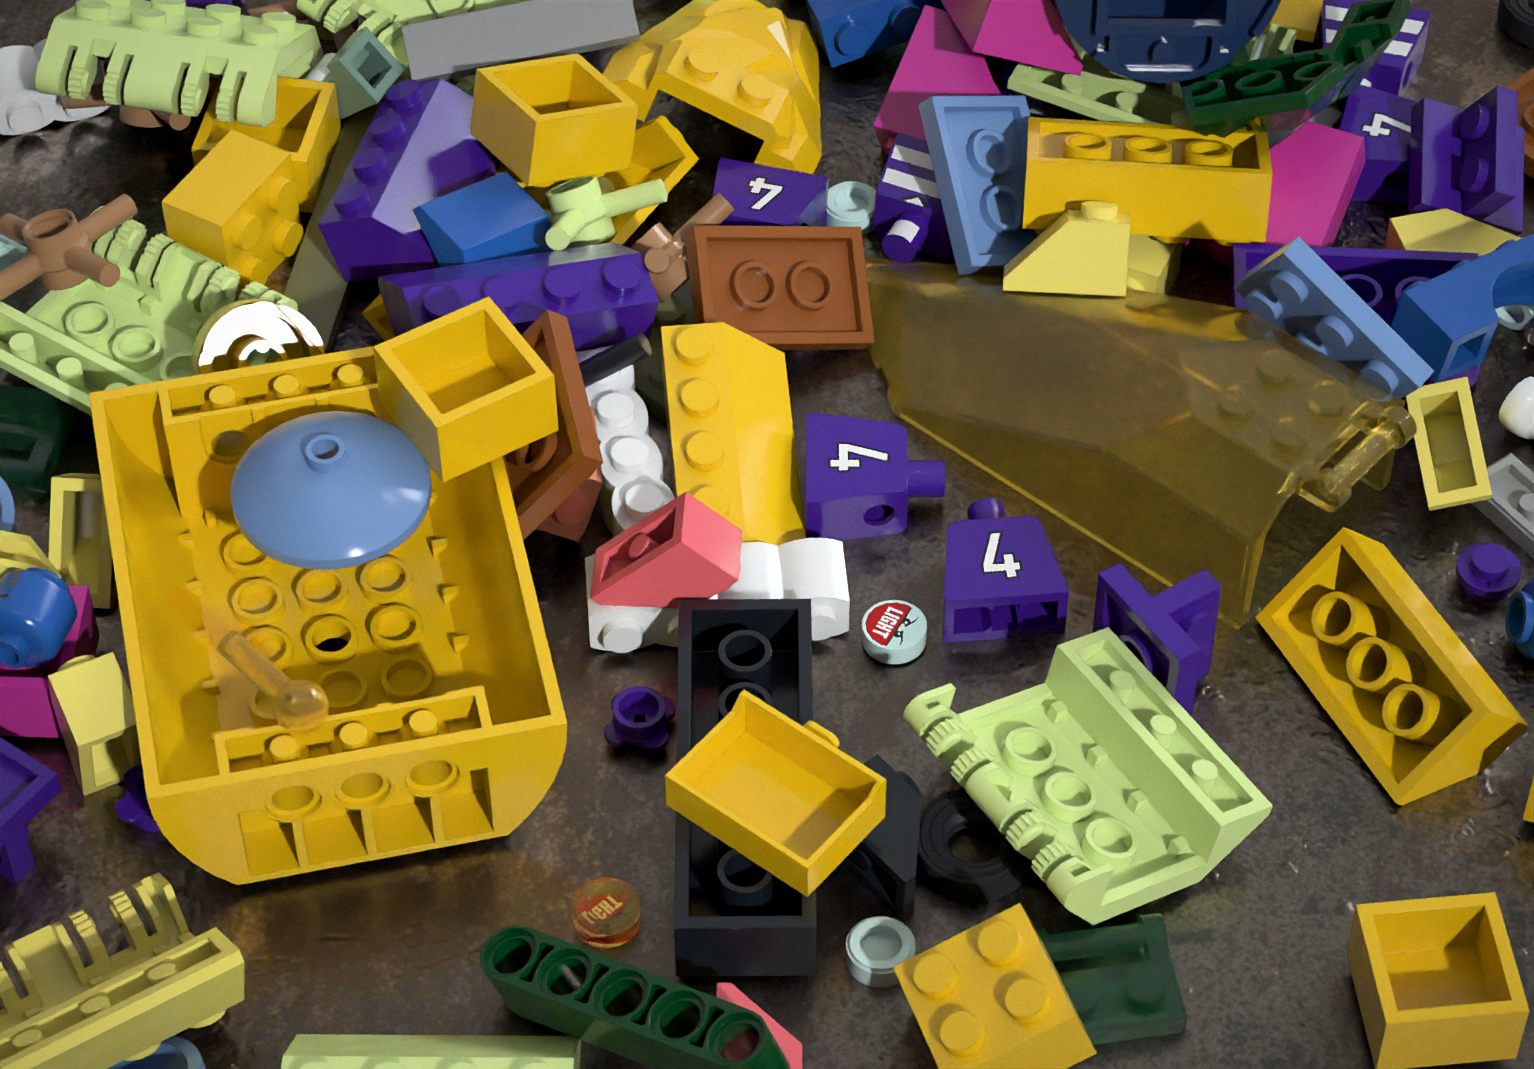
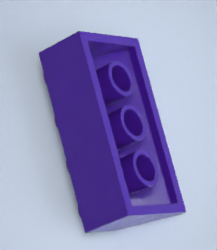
[318,79,502,282]
[378,242,659,352]

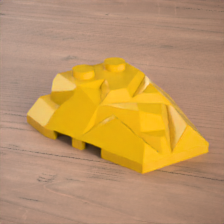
[603,0,822,174]

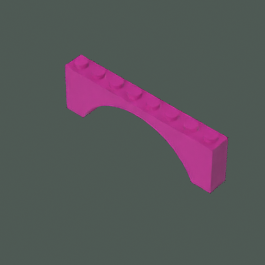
[873,5,1366,266]

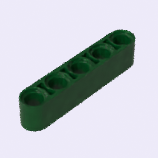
[480,925,790,1069]

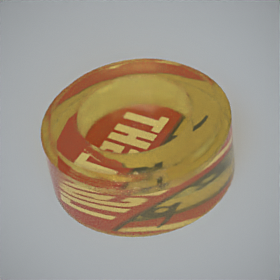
[571,877,641,948]

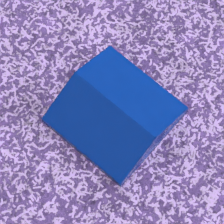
[413,171,554,267]

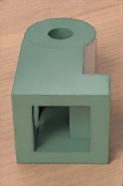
[305,27,405,119]

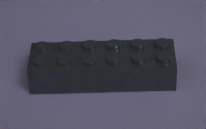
[674,599,817,976]

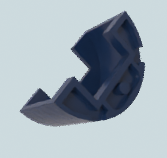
[1051,0,1281,83]

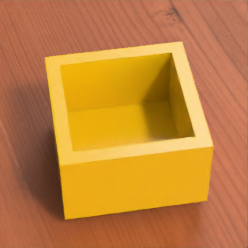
[470,53,639,187]
[191,75,341,213]
[161,129,303,302]
[373,296,559,483]
[1346,892,1529,1069]
[893,903,1097,1069]

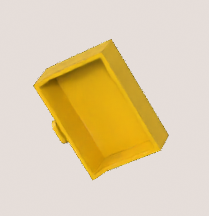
[665,690,887,897]

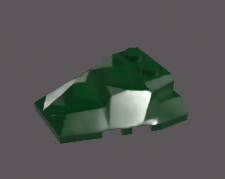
[1179,0,1411,138]

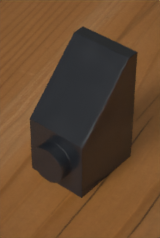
[841,754,922,922]

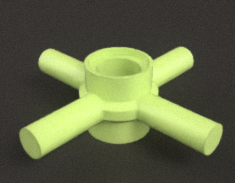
[545,175,668,251]

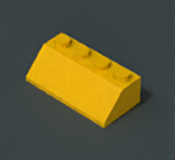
[1022,117,1273,247]
[661,322,806,546]
[1255,527,1529,806]

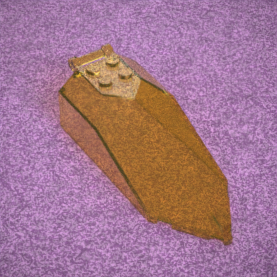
[865,257,1417,629]

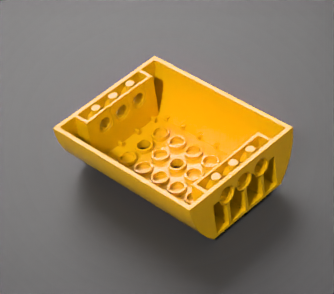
[89,346,567,885]

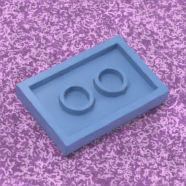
[918,95,1040,275]
[1233,236,1434,418]

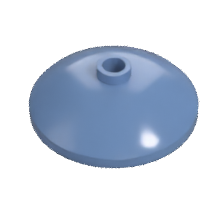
[230,411,431,570]

